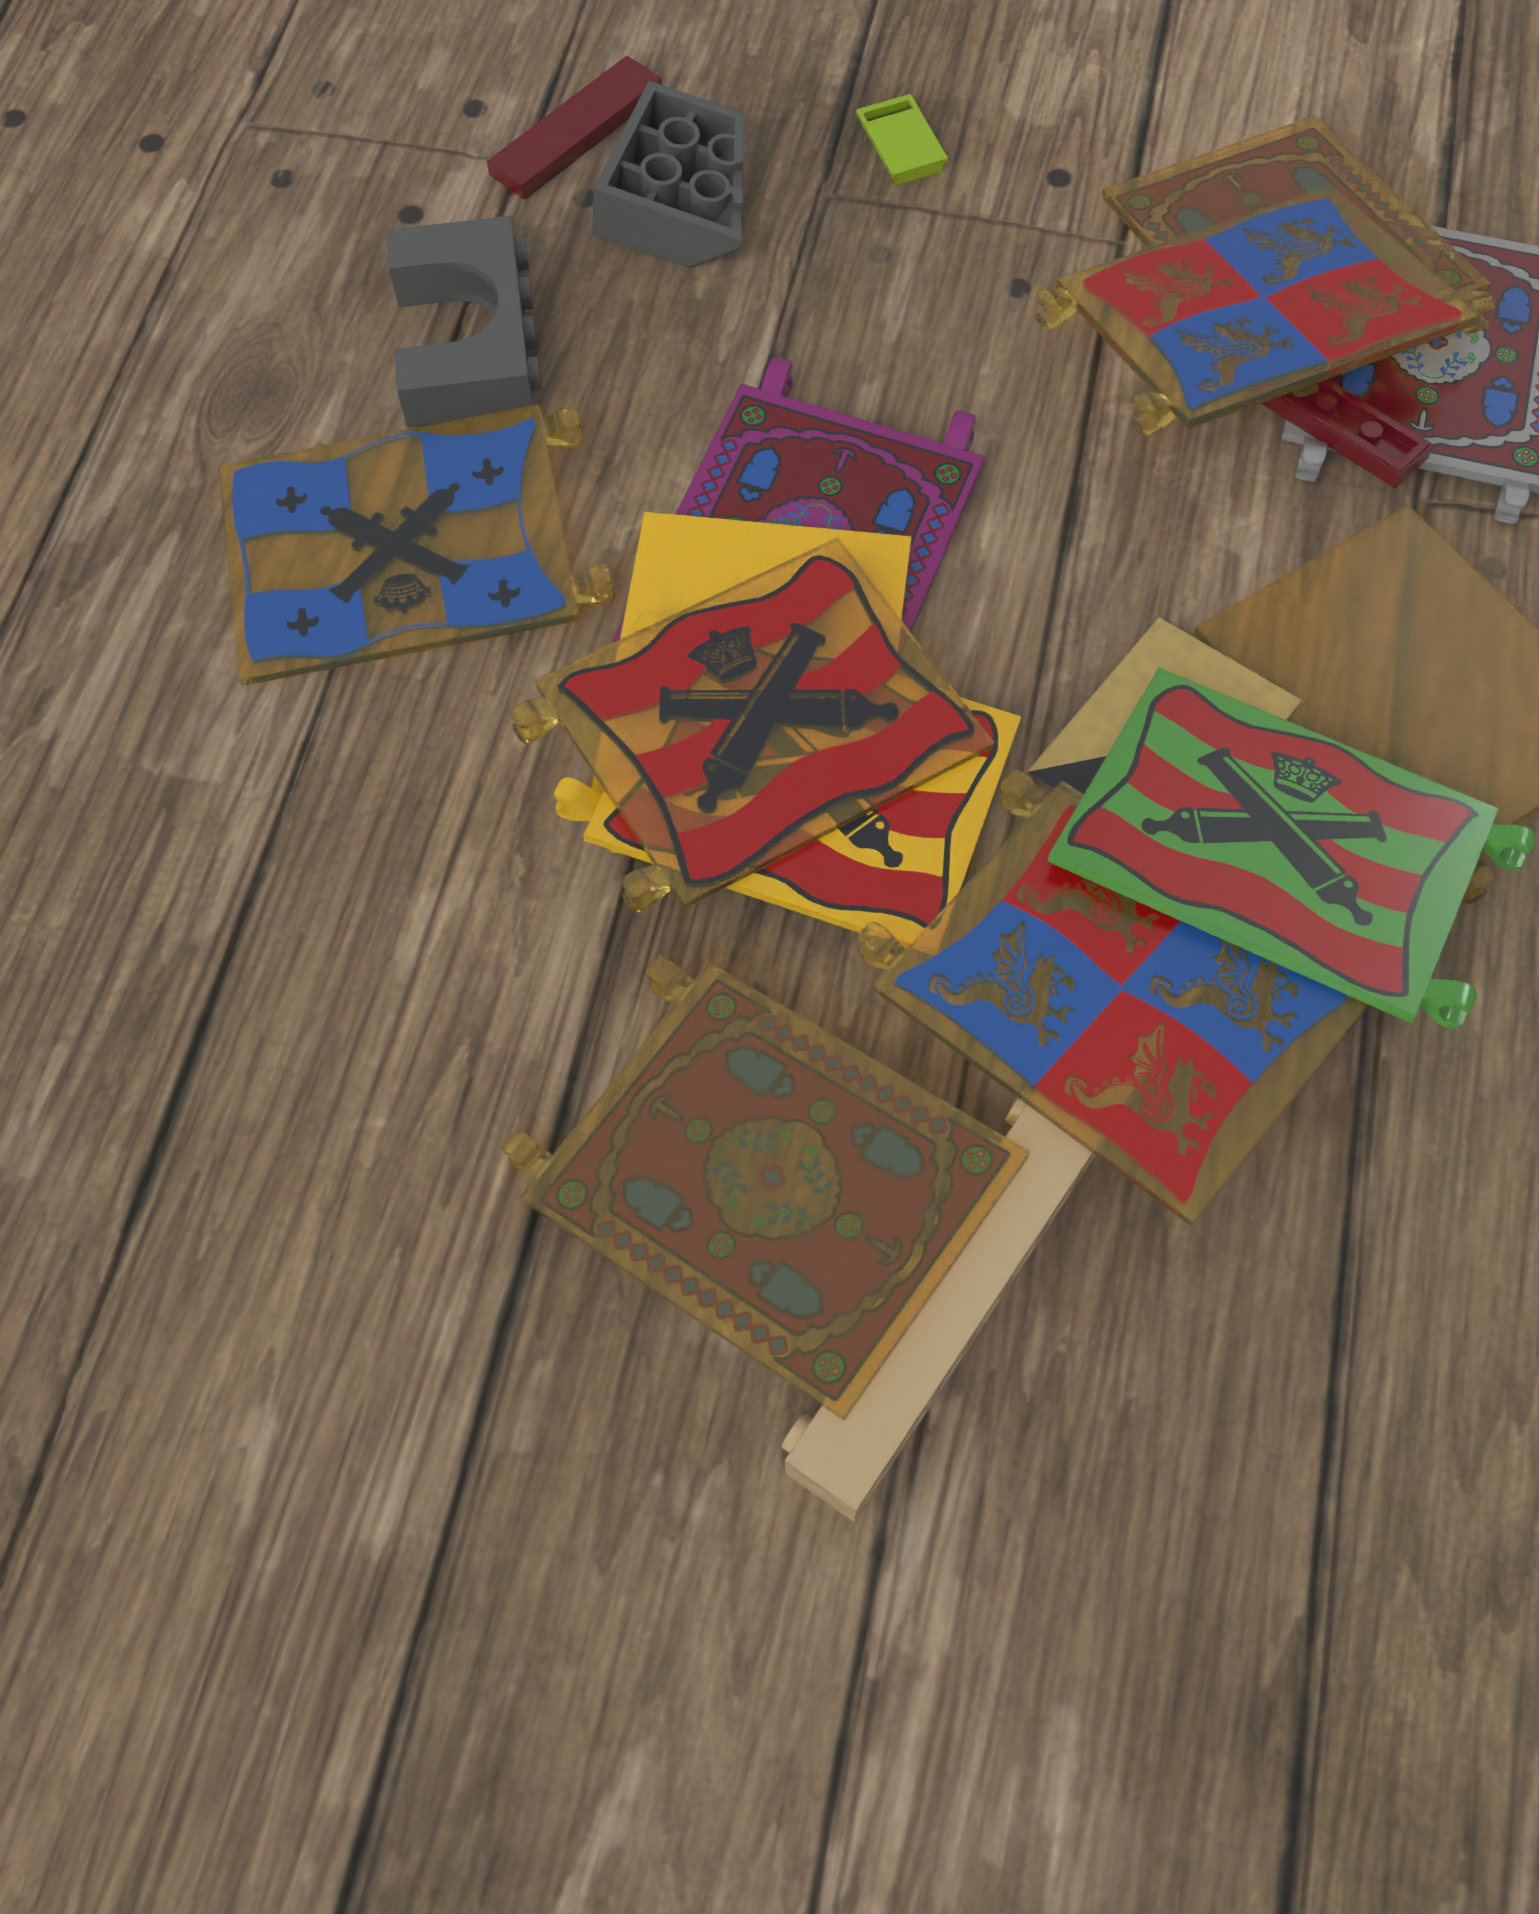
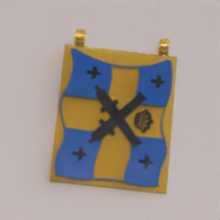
[219,404,615,686]

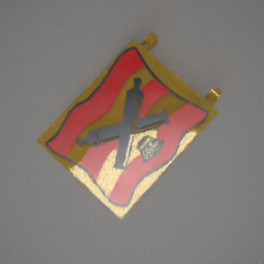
[511,537,994,913]

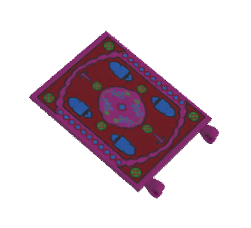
[612,357,985,657]

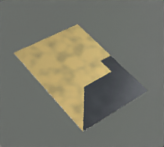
[1027,617,1302,804]

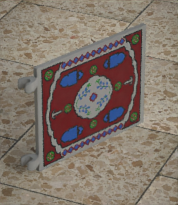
[1281,214,1539,524]

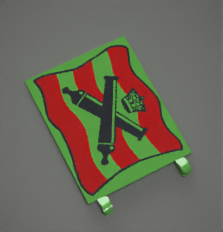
[1047,668,1536,1029]

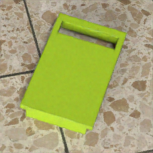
[856,94,948,185]

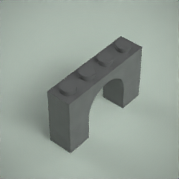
[386,216,542,428]

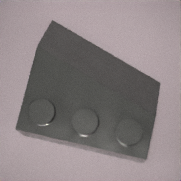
[593,81,745,268]

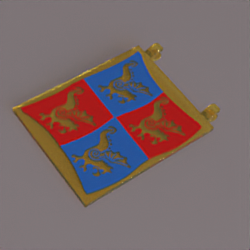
[1035,185,1482,437]
[858,770,1369,1226]

